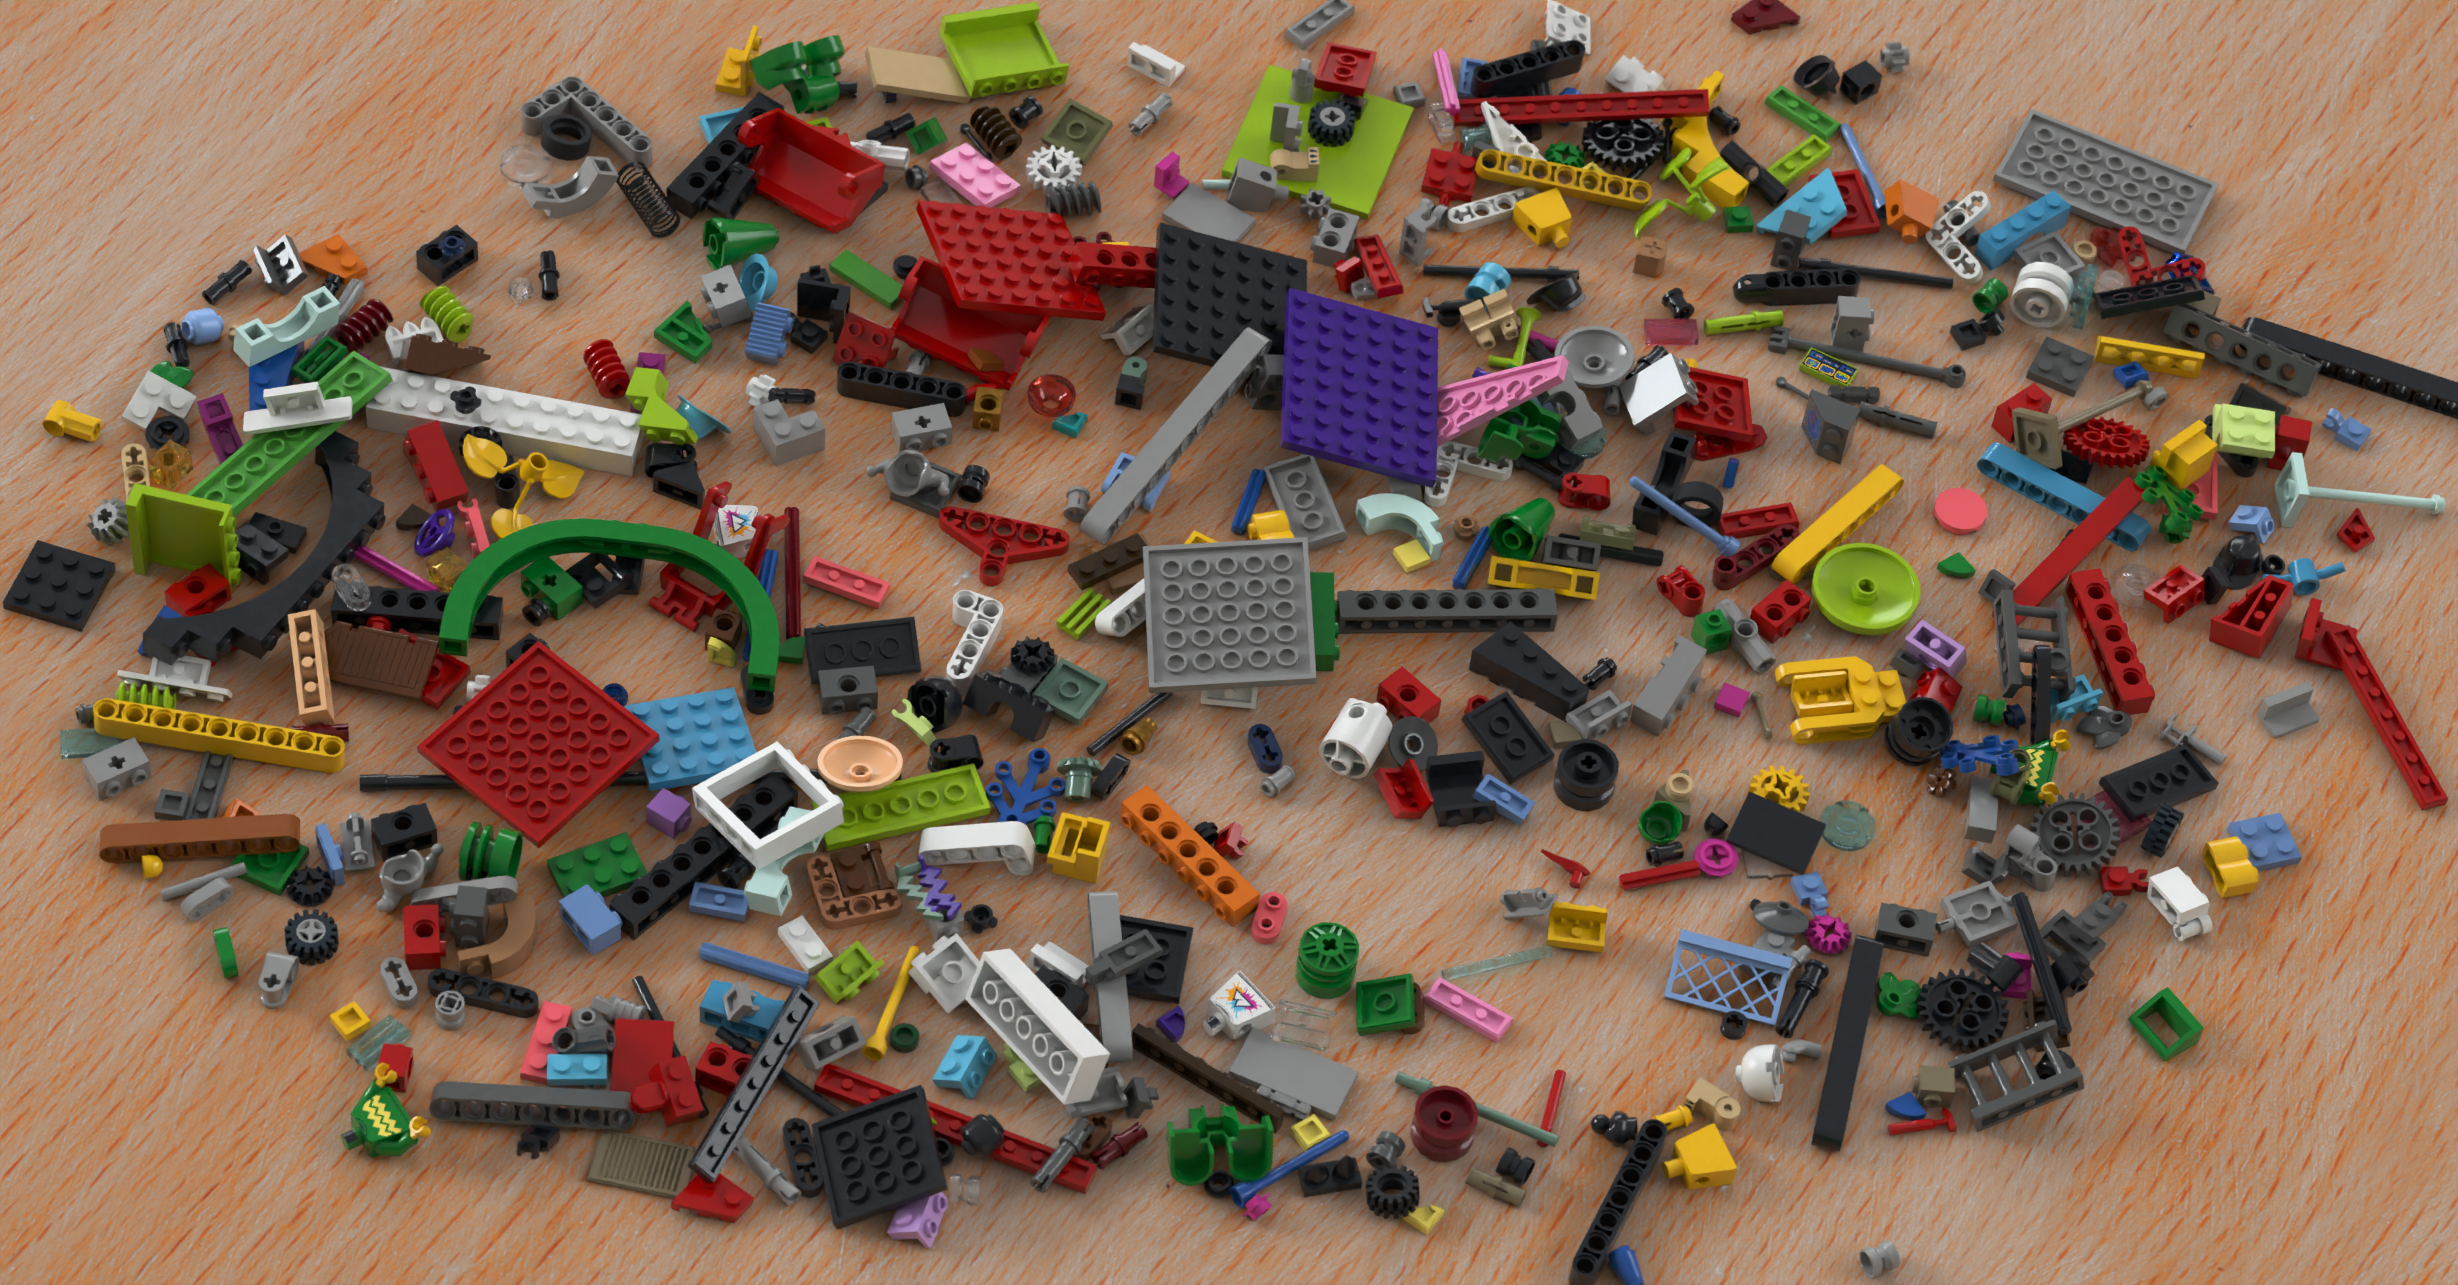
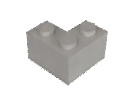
[753,399,825,466]

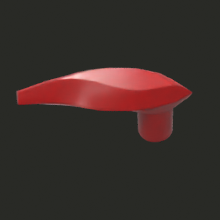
[1541,849,1591,888]

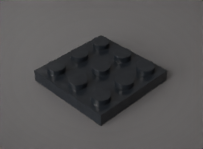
[3,540,116,632]
[1094,915,1193,1004]

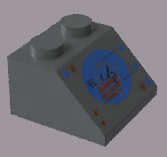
[1801,389,1861,464]

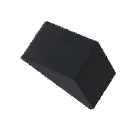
[653,461,705,510]

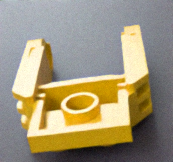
[1774,656,1907,745]

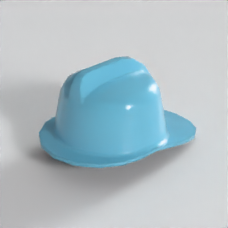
[739,254,778,312]
[676,395,731,439]

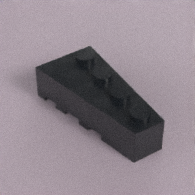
[1469,622,1589,722]

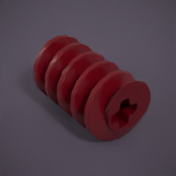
[335,299,393,354]

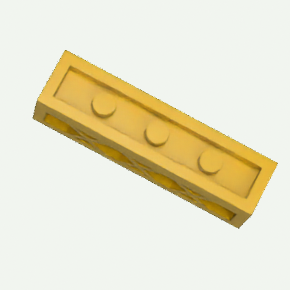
[2095,336,2205,379]

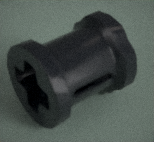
[1009,96,1043,129]
[1662,288,1695,323]

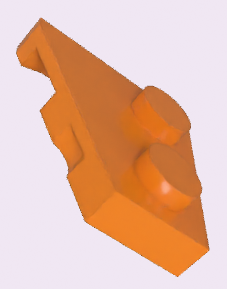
[299,234,368,285]

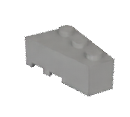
[1630,634,1707,736]

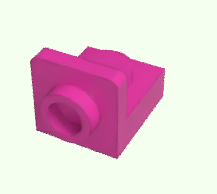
[1154,151,1189,199]
[2001,952,2033,999]

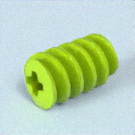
[419,286,474,343]
[115,681,177,710]

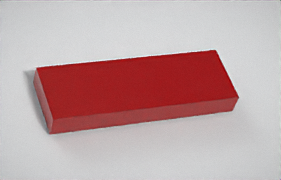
[1716,502,1800,539]

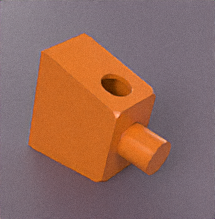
[1884,179,1939,244]

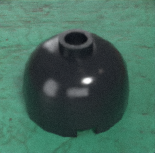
[907,675,963,733]

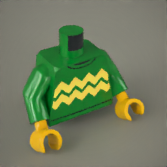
[1990,729,2070,807]
[341,1063,431,1157]

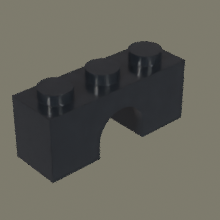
[963,670,1056,742]

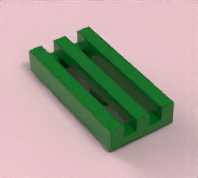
[291,335,348,383]

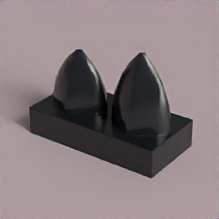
[1297,1155,1362,1198]

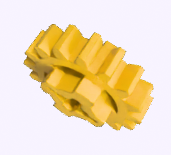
[1748,765,1810,813]

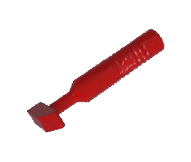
[1888,1107,1957,1136]

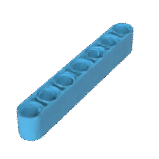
[1977,442,2151,551]

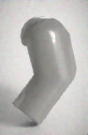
[1781,1039,1822,1063]

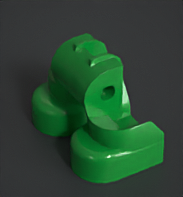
[750,35,845,114]
[1477,364,1561,463]
[1166,1104,1274,1186]

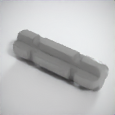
[1256,1085,1311,1120]

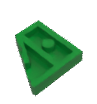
[654,301,712,364]

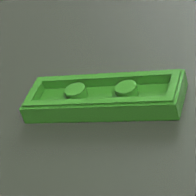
[1765,85,1841,143]
[829,249,903,309]

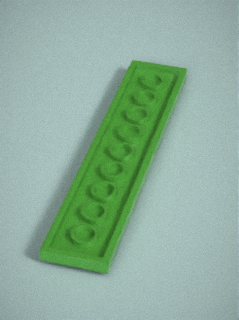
[186,351,393,517]

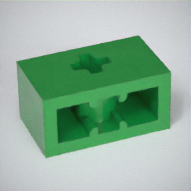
[520,557,583,621]

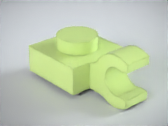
[891,699,936,747]
[1003,1043,1042,1093]

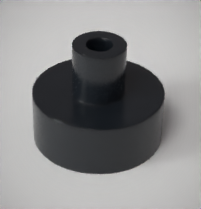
[1977,308,2005,336]

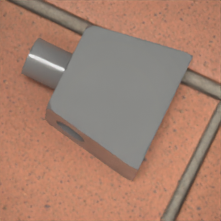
[1226,158,1289,212]

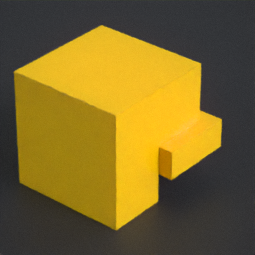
[2149,419,2218,490]
[1047,812,1111,884]

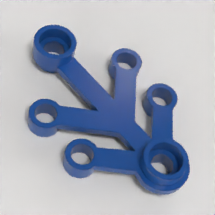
[1940,735,2019,776]
[986,748,1066,825]

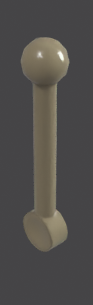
[1751,691,1772,739]

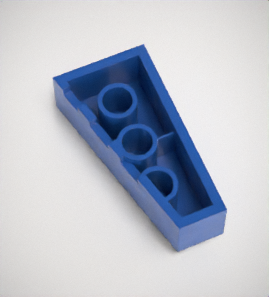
[249,341,304,411]

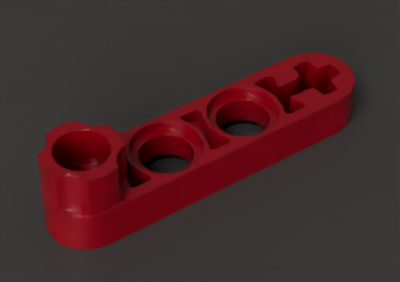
[1712,524,1799,591]

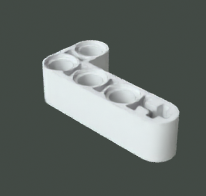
[946,590,1003,695]
[918,821,1036,876]

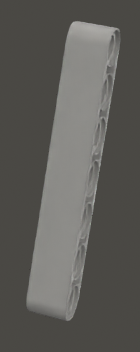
[1087,891,1133,1063]

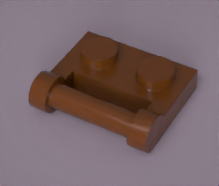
[830,841,895,898]

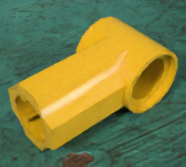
[42,400,102,442]

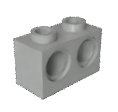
[1310,208,1359,268]

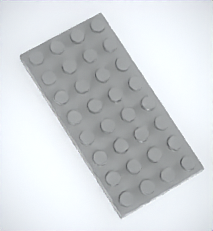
[1993,109,2219,257]

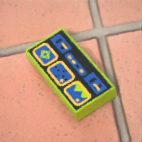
[1799,347,1858,388]

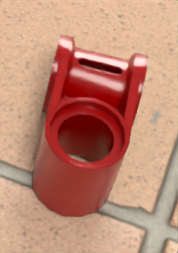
[1558,473,1611,511]
[1656,565,1705,617]

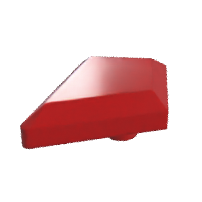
[2336,508,2375,553]

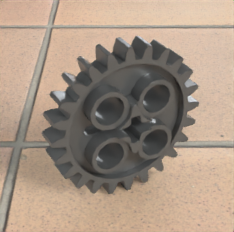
[2030,792,2120,878]

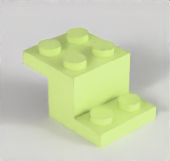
[2212,404,2275,458]

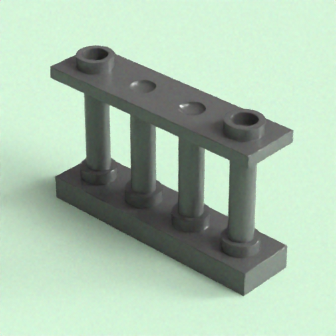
[1993,589,2076,703]
[1948,1019,2084,1132]

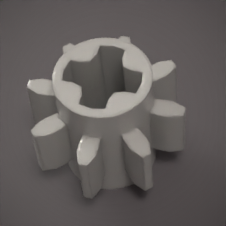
[1880,42,1910,73]
[1300,189,1331,221]

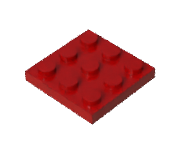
[1673,367,1753,443]

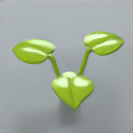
[1634,147,1730,239]

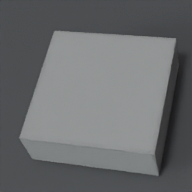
[1393,82,1426,108]

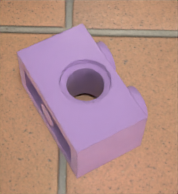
[1905,619,1967,679]

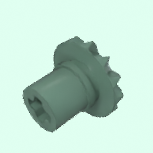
[1057,756,1102,803]

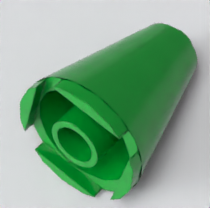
[703,217,779,270]
[1488,498,1555,561]

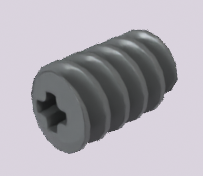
[1045,181,1101,217]

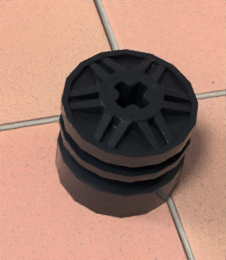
[1884,697,1953,767]

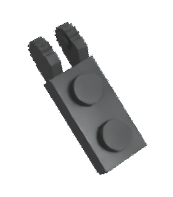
[2067,891,2127,945]

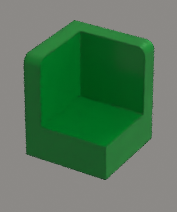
[906,117,947,155]

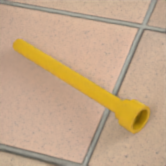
[862,946,920,1061]

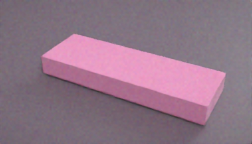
[1424,977,1513,1043]

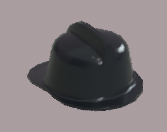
[1794,55,1840,97]
[1526,271,1585,311]
[2213,534,2264,589]

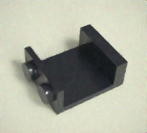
[1425,751,1496,827]

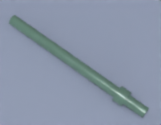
[1395,1072,1559,1147]

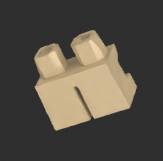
[1459,288,1519,351]

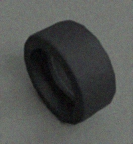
[540,114,592,161]
[1672,481,1723,528]

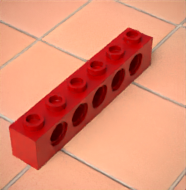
[1069,242,1156,289]
[2065,568,2155,715]

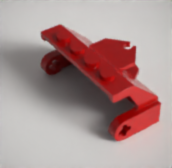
[738,108,886,234]
[891,256,1051,391]

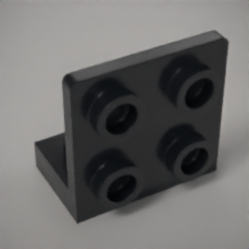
[797,278,851,344]

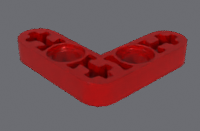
[2118,226,2206,286]

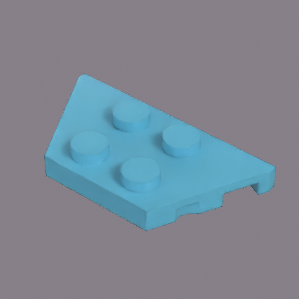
[1756,168,1847,245]

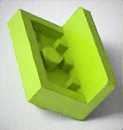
[814,940,884,1004]

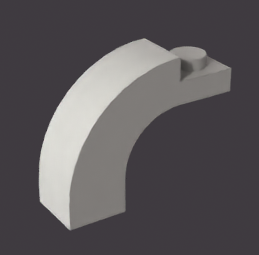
[522,156,619,218]

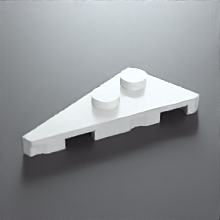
[1481,101,1547,177]

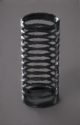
[616,162,681,238]

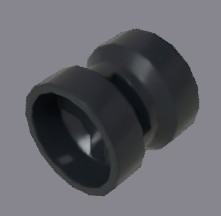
[957,465,990,503]
[1496,1147,1536,1186]

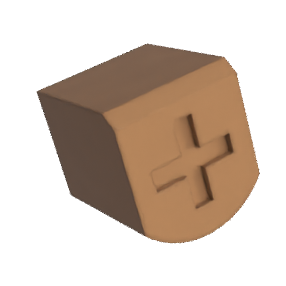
[1633,236,1668,278]

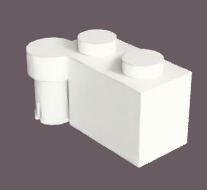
[2147,867,2213,941]

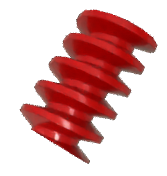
[583,339,631,399]

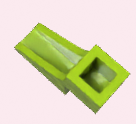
[625,367,698,445]

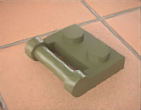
[1579,516,1636,551]

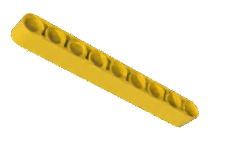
[93,698,345,773]

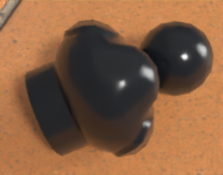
[1591,1111,1638,1147]

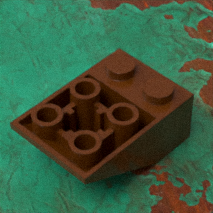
[397,334,491,376]

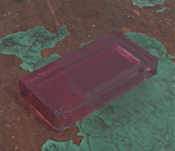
[1643,319,1699,345]

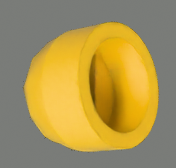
[141,855,163,879]

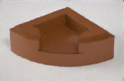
[968,348,1005,371]

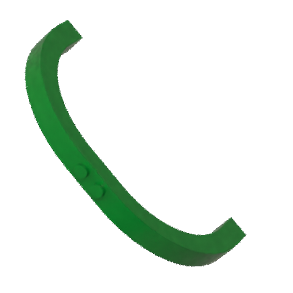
[439,518,780,692]

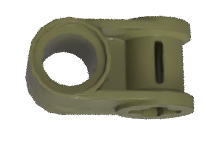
[1988,748,2031,805]

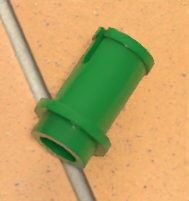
[1033,816,1056,854]

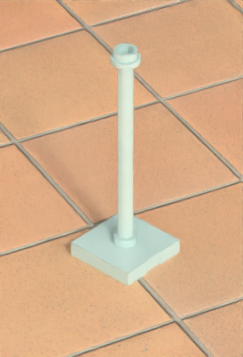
[2274,452,2445,528]

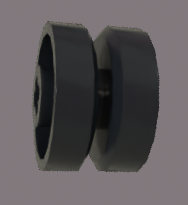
[1554,739,1619,811]

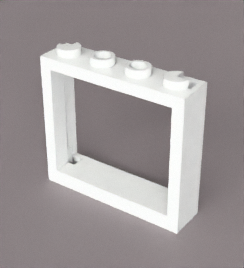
[692,742,844,870]

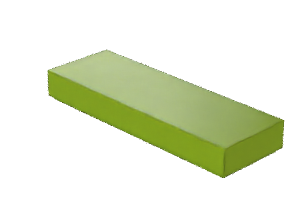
[1767,134,1833,187]

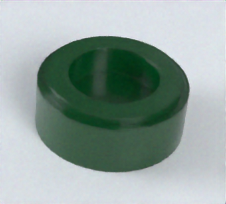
[890,1023,919,1053]

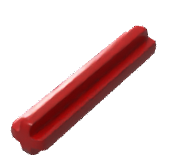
[1619,860,1701,891]

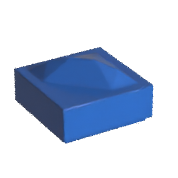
[2113,361,2149,389]

